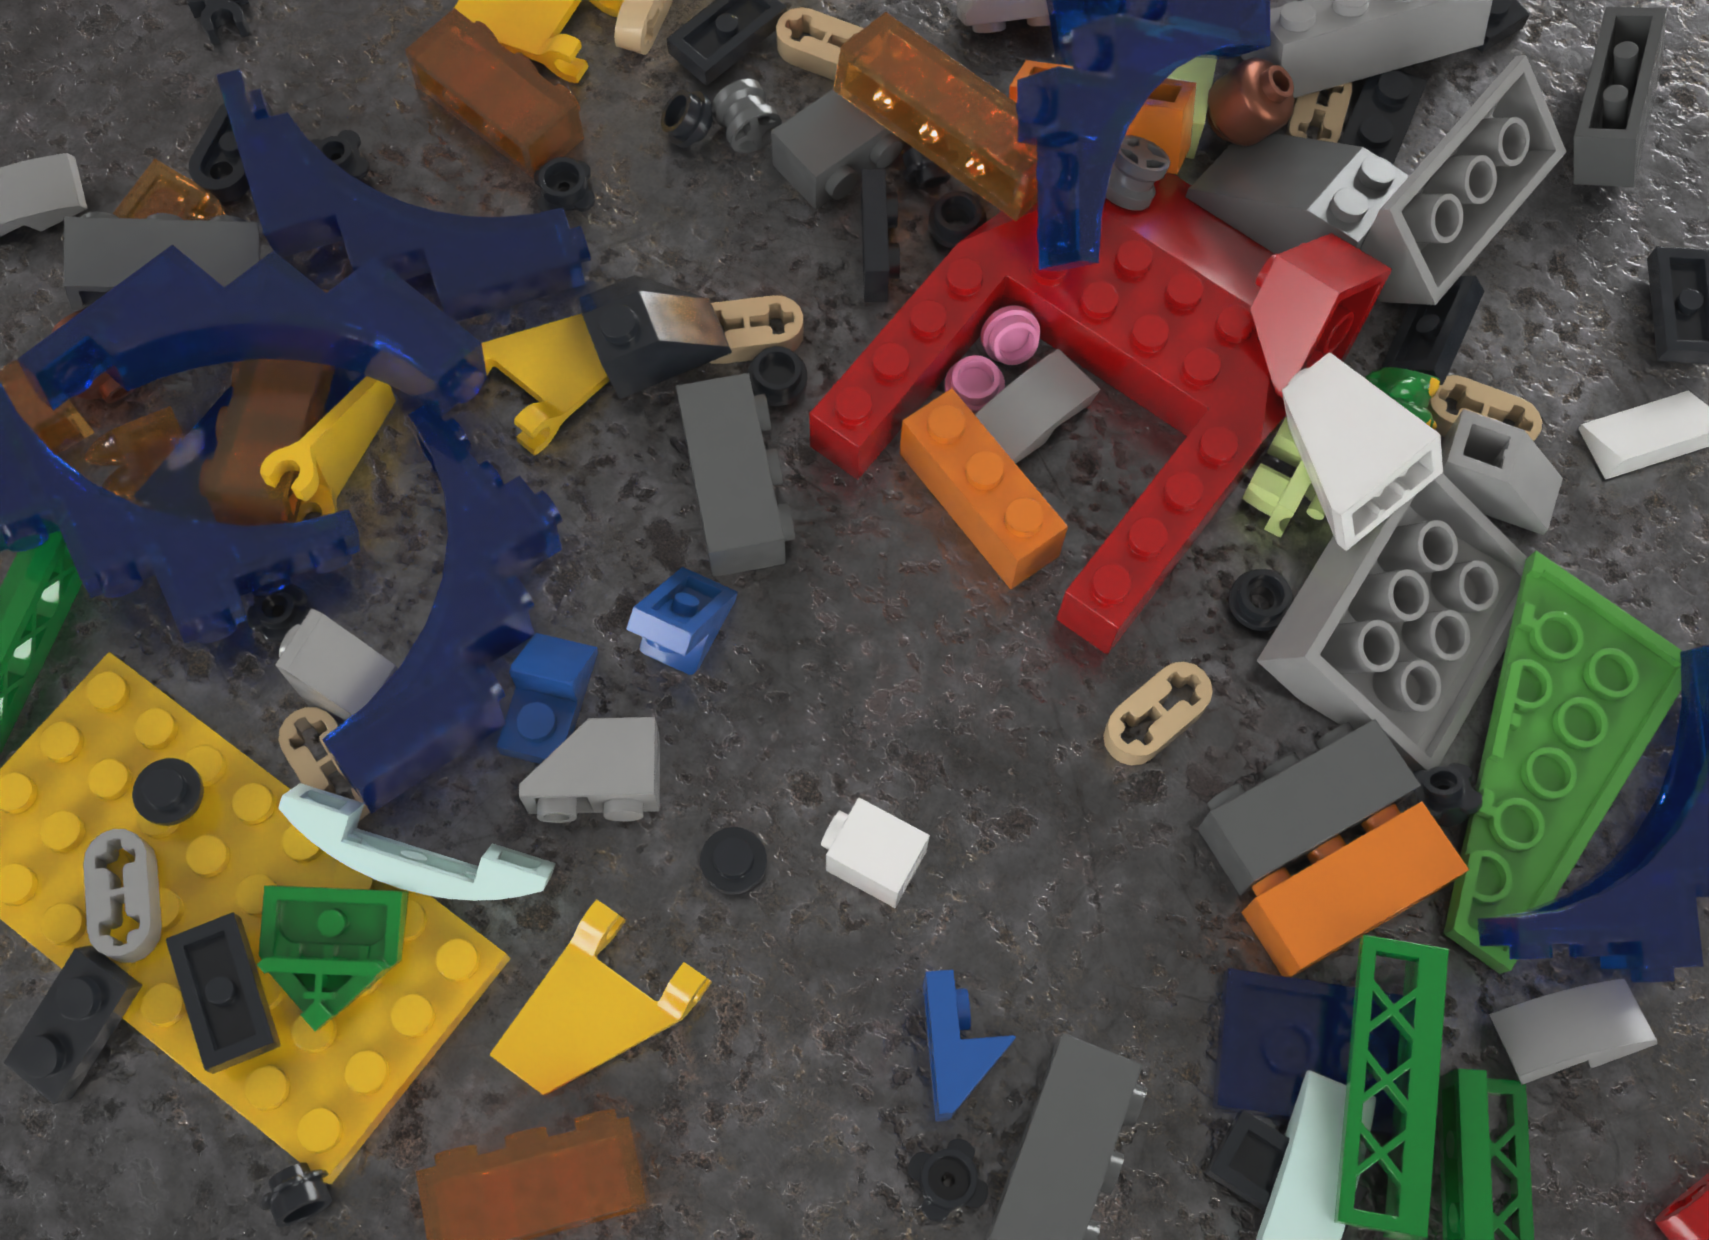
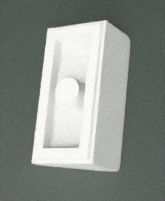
[1578,390,1709,480]

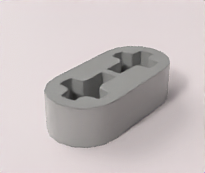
[83,829,162,963]

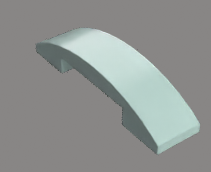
[278,783,556,901]
[1256,1070,1376,1240]

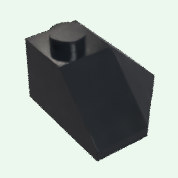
[580,275,732,399]

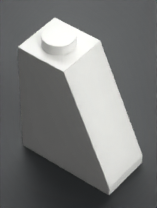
[1282,352,1443,551]

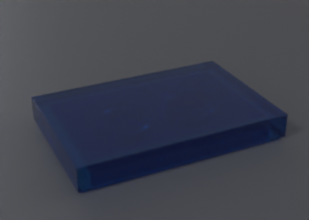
[1213,968,1403,1136]

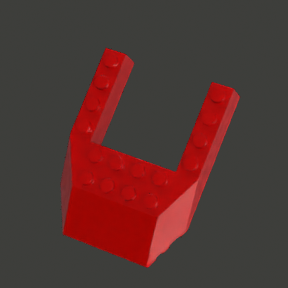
[809,165,1286,655]

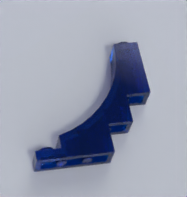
[216,69,591,324]
[17,245,487,417]

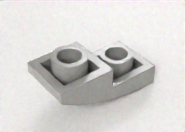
[0,153,88,237]
[975,349,1100,464]
[1489,979,1657,1085]

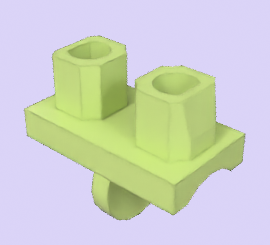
[1242,417,1325,538]

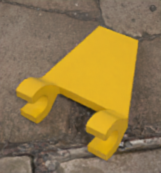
[443,0,624,83]
[443,313,610,456]
[260,368,396,542]
[489,899,712,1095]

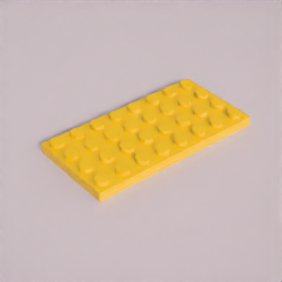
[0,651,511,1184]

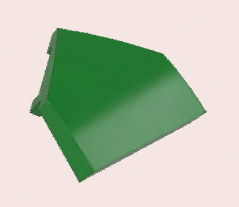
[257,885,408,1031]

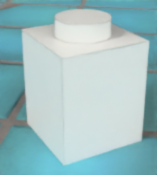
[821,798,930,908]

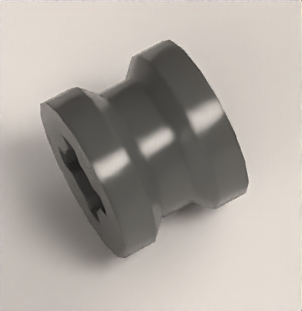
[711,78,782,153]
[1097,135,1170,210]

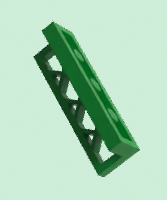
[0,502,104,755]
[1334,935,1449,1240]
[1438,1068,1534,1240]

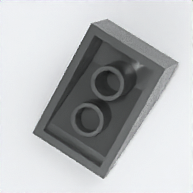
[1185,133,1410,254]

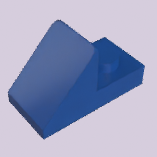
[626,567,738,675]
[496,633,598,764]
[923,969,1016,1122]

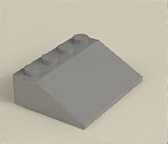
[1257,473,1527,772]

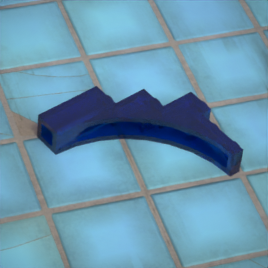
[1016,0,1271,271]
[0,382,360,644]
[322,402,562,814]
[1478,645,1709,982]

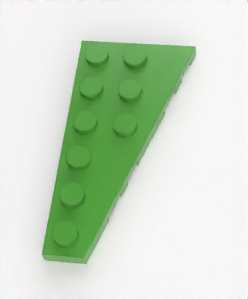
[1443,551,1698,974]

